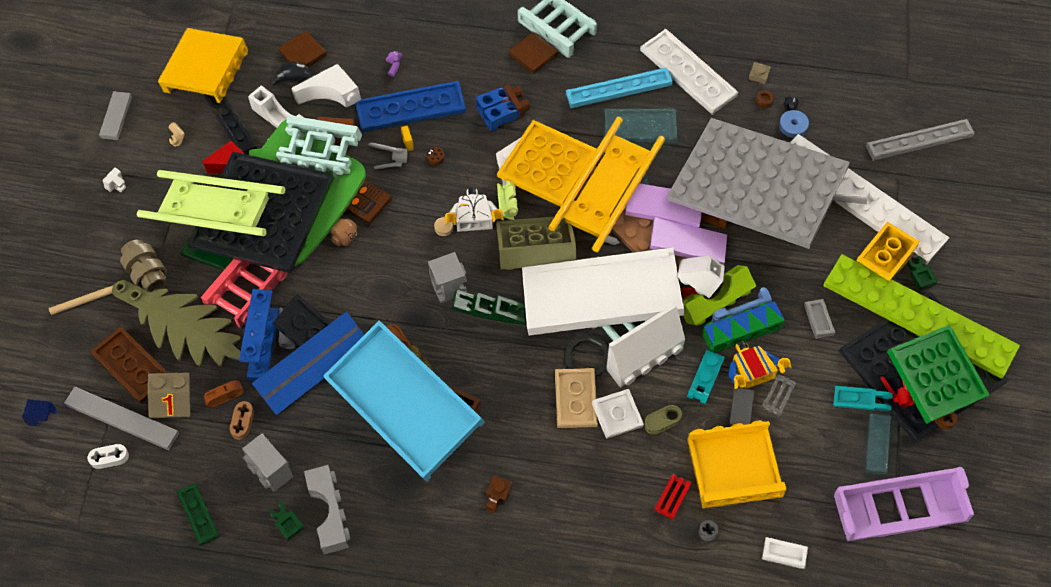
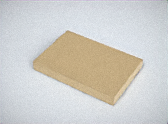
[555,368,598,428]

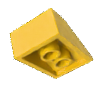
[856,221,920,281]

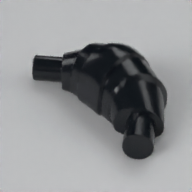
[270,61,314,85]

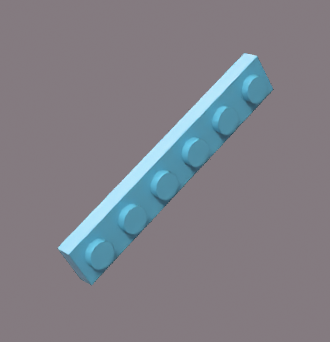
[566,68,672,108]

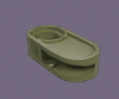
[644,405,682,435]

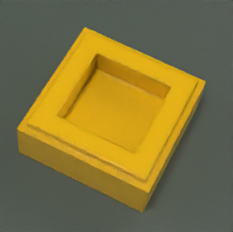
[401,126,414,151]

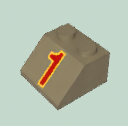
[148,373,190,418]

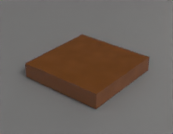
[278,31,327,67]
[509,31,558,74]

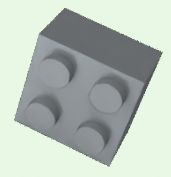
[242,434,293,492]

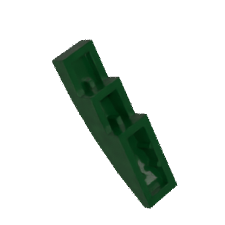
[451,289,527,325]

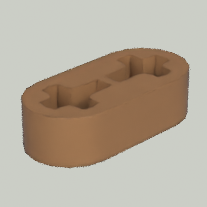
[229,401,254,440]

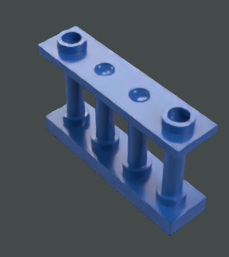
[239,289,279,381]

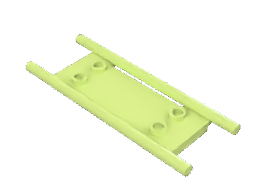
[137,170,285,236]

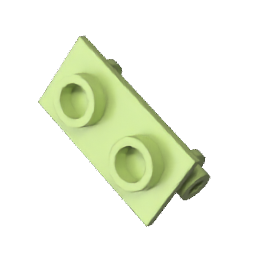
[497,181,518,220]

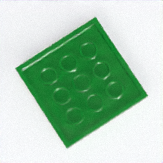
[887,325,989,424]

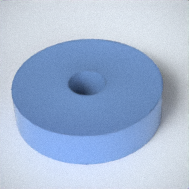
[779,110,809,138]

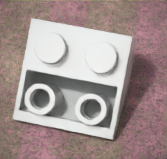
[677,256,724,298]

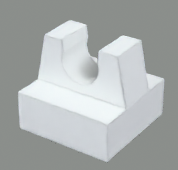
[103,168,126,193]

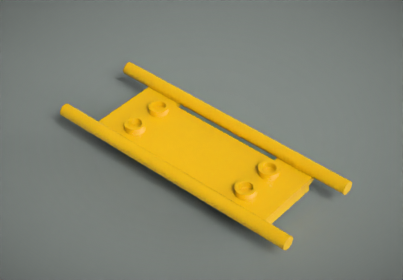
[548,117,665,252]

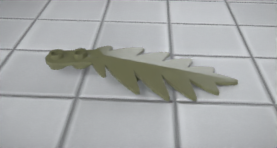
[112,280,241,367]

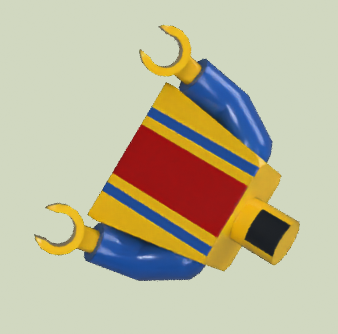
[728,341,791,389]

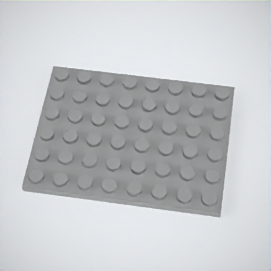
[667,118,850,249]

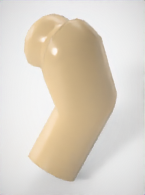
[169,122,185,146]

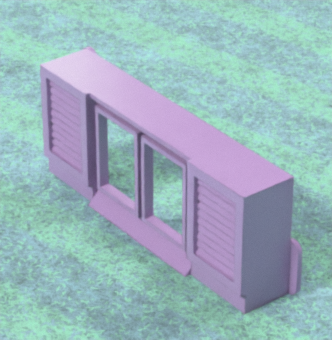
[834,467,974,541]

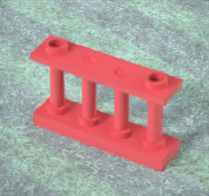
[201,259,287,328]

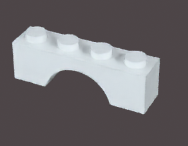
[248,86,305,139]

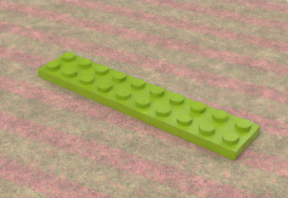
[823,254,1020,379]

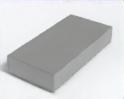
[804,299,835,339]

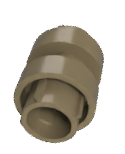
[120,240,167,293]

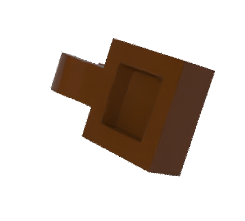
[486,475,513,514]

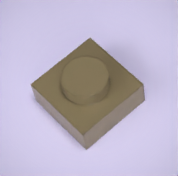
[749,62,771,84]

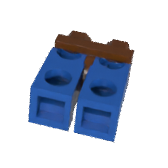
[476,85,530,132]

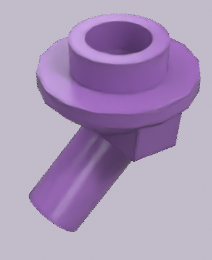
[386,51,403,77]

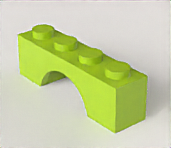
[682,265,756,326]

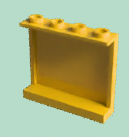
[158,28,248,103]
[688,420,786,509]

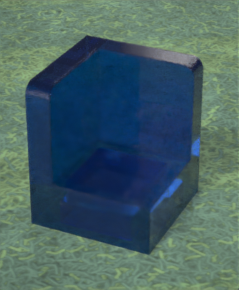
[22,399,57,426]

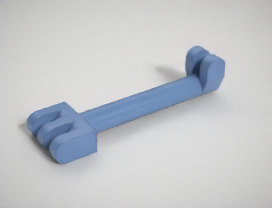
[711,287,772,322]

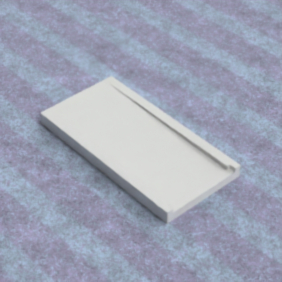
[522,248,684,335]

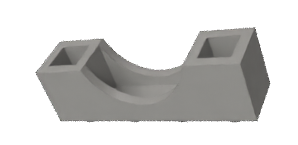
[304,465,351,554]

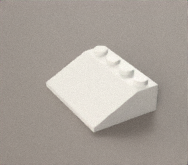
[607,304,685,387]

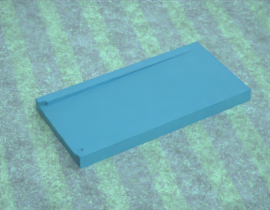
[323,321,485,481]

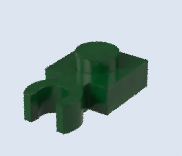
[907,256,938,291]
[269,502,305,541]

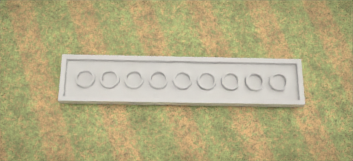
[790,134,949,265]

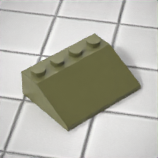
[496,216,576,270]

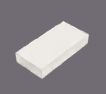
[762,537,808,569]

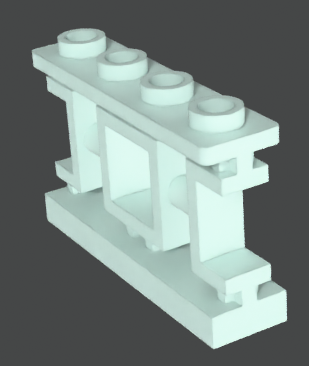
[276,115,362,175]

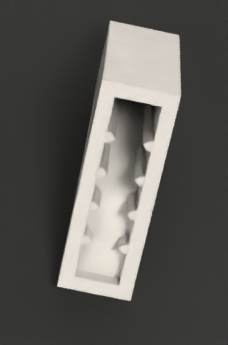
[292,64,361,108]

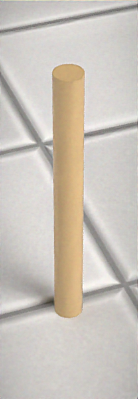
[49,285,123,315]

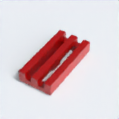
[654,474,691,520]

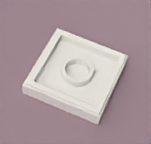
[591,389,644,439]

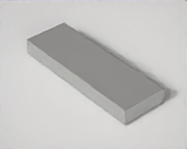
[99,91,132,140]

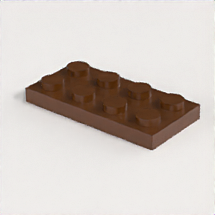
[90,327,168,404]

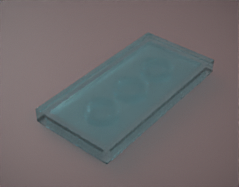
[604,109,677,142]

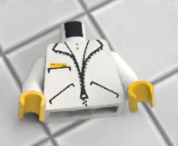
[445,188,504,232]

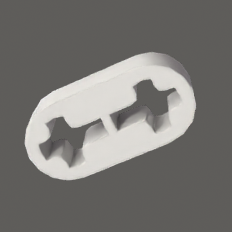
[87,444,129,469]

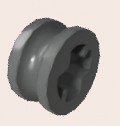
[699,520,718,541]

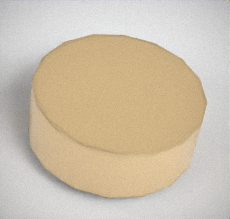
[434,217,453,236]

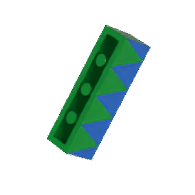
[702,301,785,353]

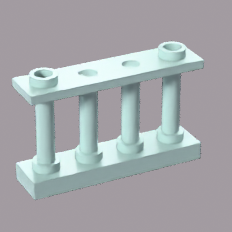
[518,0,597,58]

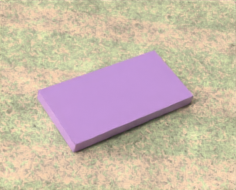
[625,184,702,228]
[649,217,727,265]

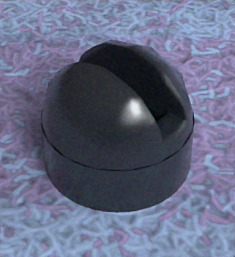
[784,97,799,111]

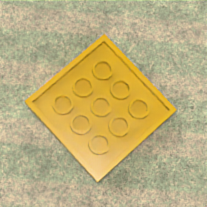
[497,120,597,207]

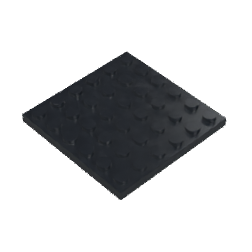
[187,152,334,273]
[839,292,1009,443]

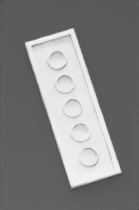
[640,29,738,115]

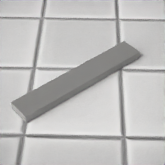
[866,119,975,161]
[64,387,179,450]

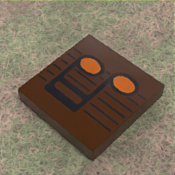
[346,180,392,225]

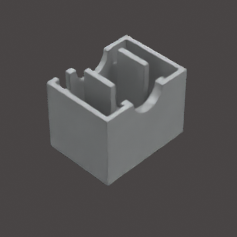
[428,252,467,303]

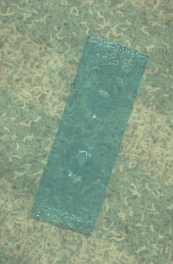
[865,413,891,475]

